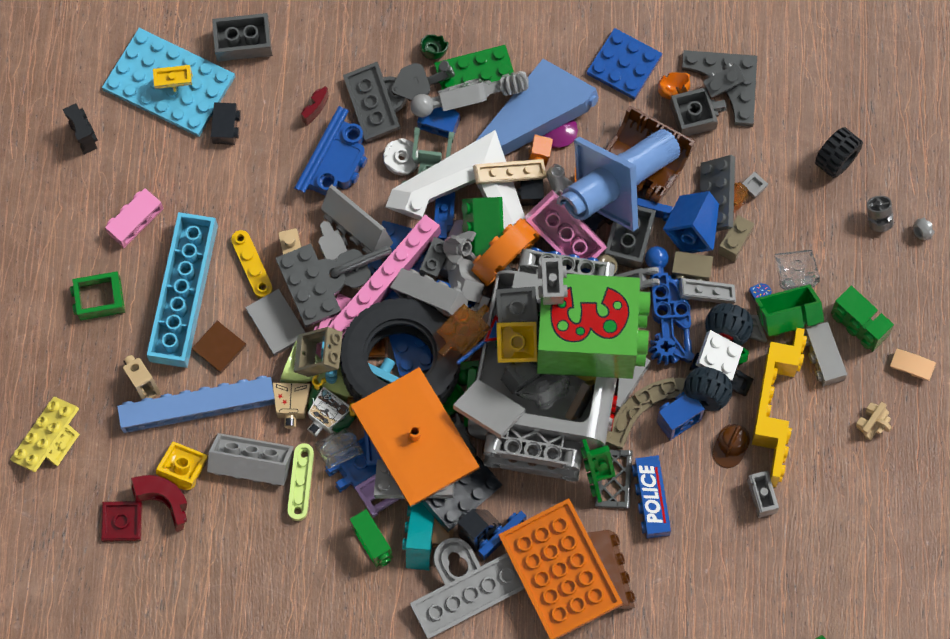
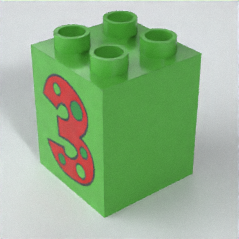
[537,274,650,379]

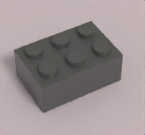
[212,13,273,62]
[605,206,656,269]

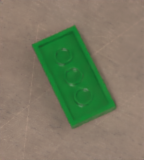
[434,45,514,90]

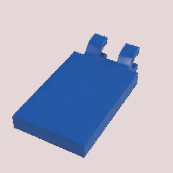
[325,437,377,493]

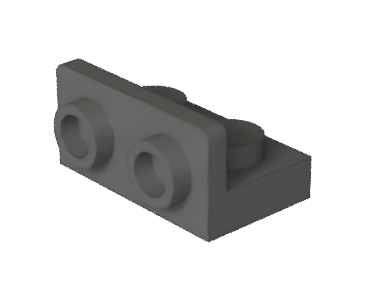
[419,237,446,278]

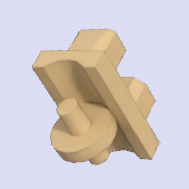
[856,402,892,441]

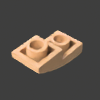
[890,349,936,381]

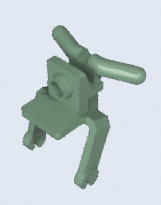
[401,127,454,184]

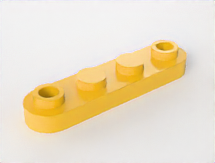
[231,230,273,299]

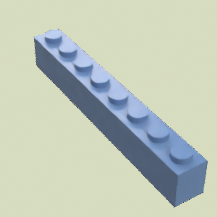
[117,376,275,433]

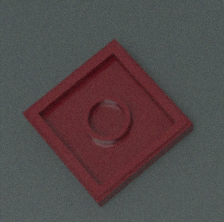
[101,501,143,542]

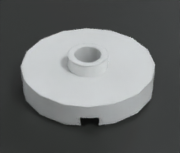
[383,138,419,176]

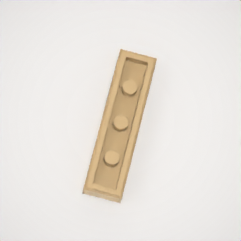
[473,159,547,185]

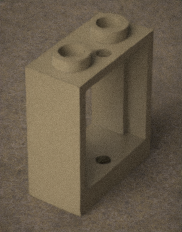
[294,327,343,377]

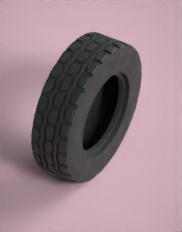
[340,298,461,405]

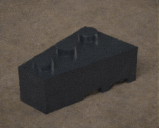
[458,509,503,552]

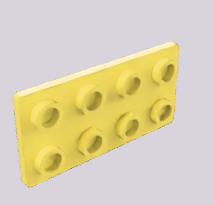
[10,397,80,472]

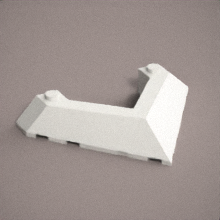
[385,130,533,258]

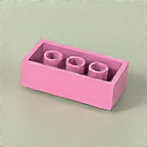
[525,190,607,259]

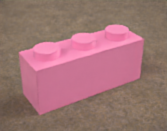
[105,188,164,248]

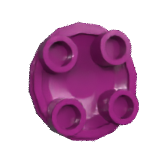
[543,119,578,149]

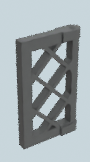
[595,450,633,509]

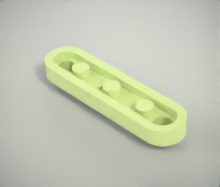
[288,443,314,521]

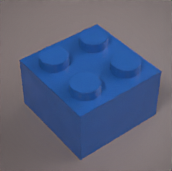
[657,392,705,441]

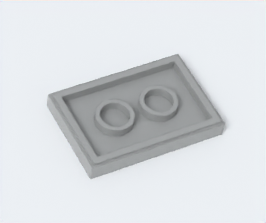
[245,289,306,356]
[453,379,525,439]

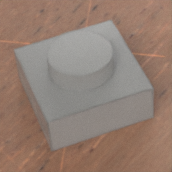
[741,172,768,199]

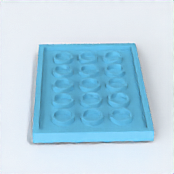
[102,28,236,137]

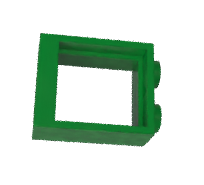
[70,271,125,321]
[349,509,393,568]

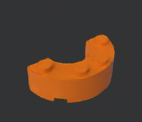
[471,218,541,286]

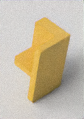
[153,65,193,92]

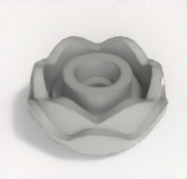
[913,218,935,240]

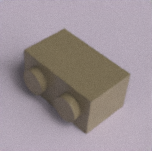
[718,215,755,263]
[671,251,713,281]

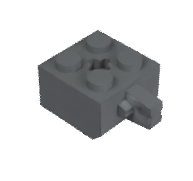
[670,88,727,136]

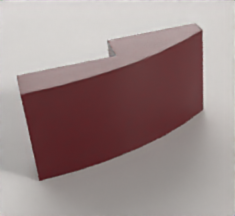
[301,86,329,126]

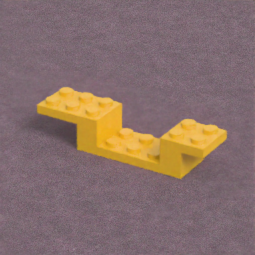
[751,328,807,487]

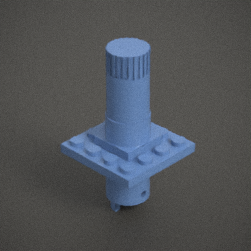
[557,129,680,231]

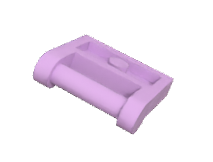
[355,474,405,518]

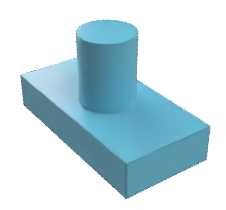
[368,358,399,384]

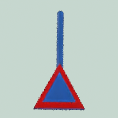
[456,315,498,364]

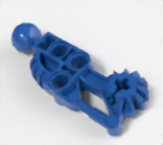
[645,246,694,366]

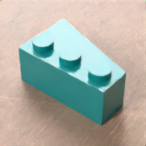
[402,499,434,571]

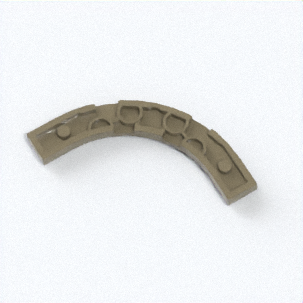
[606,378,686,450]

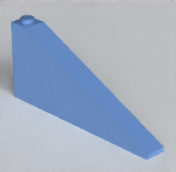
[476,59,599,156]

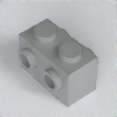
[537,257,568,305]

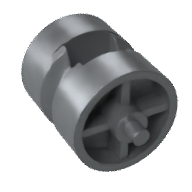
[867,196,894,232]

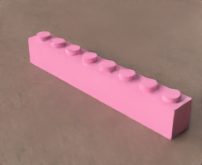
[328,215,441,339]

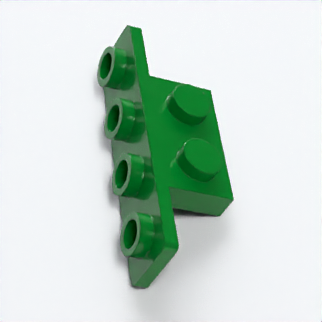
[580,439,616,503]

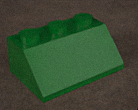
[461,197,504,256]

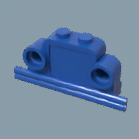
[294,106,368,196]

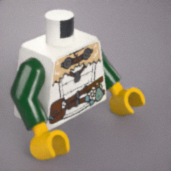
[307,374,356,436]

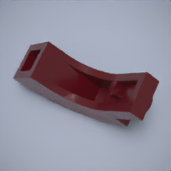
[130,475,187,531]

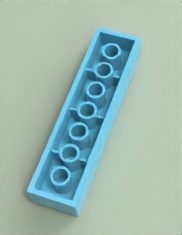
[147,212,218,368]

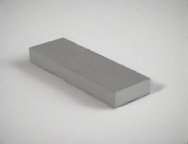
[679,278,736,304]

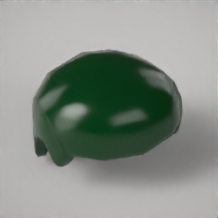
[419,34,449,60]

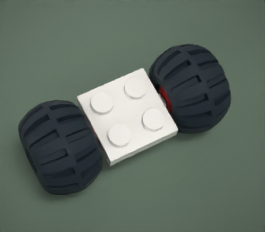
[684,303,753,411]

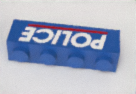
[632,455,671,539]

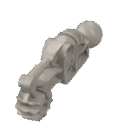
[410,71,529,117]

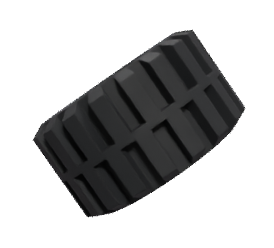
[815,127,863,178]

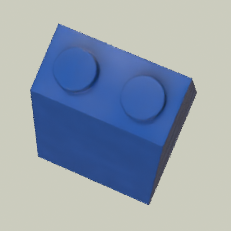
[663,191,719,253]

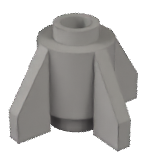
[443,231,477,265]

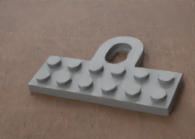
[409,538,525,639]

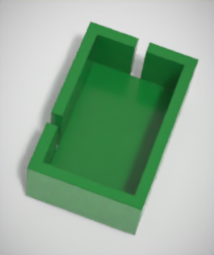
[755,284,824,336]
[831,285,894,352]

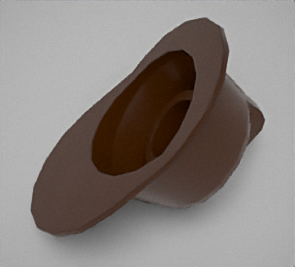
[713,424,750,468]

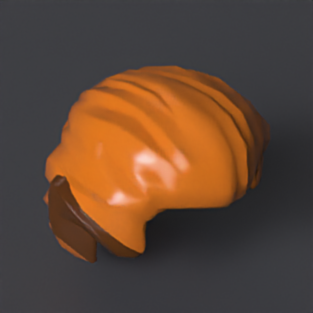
[658,72,690,100]

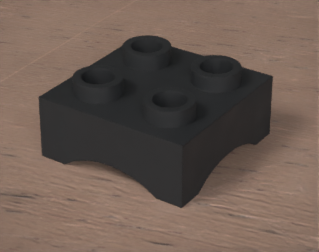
[63,103,98,155]

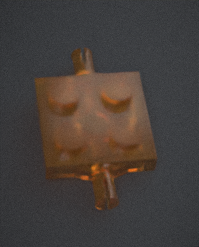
[436,304,491,357]

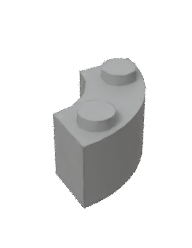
[446,258,484,303]

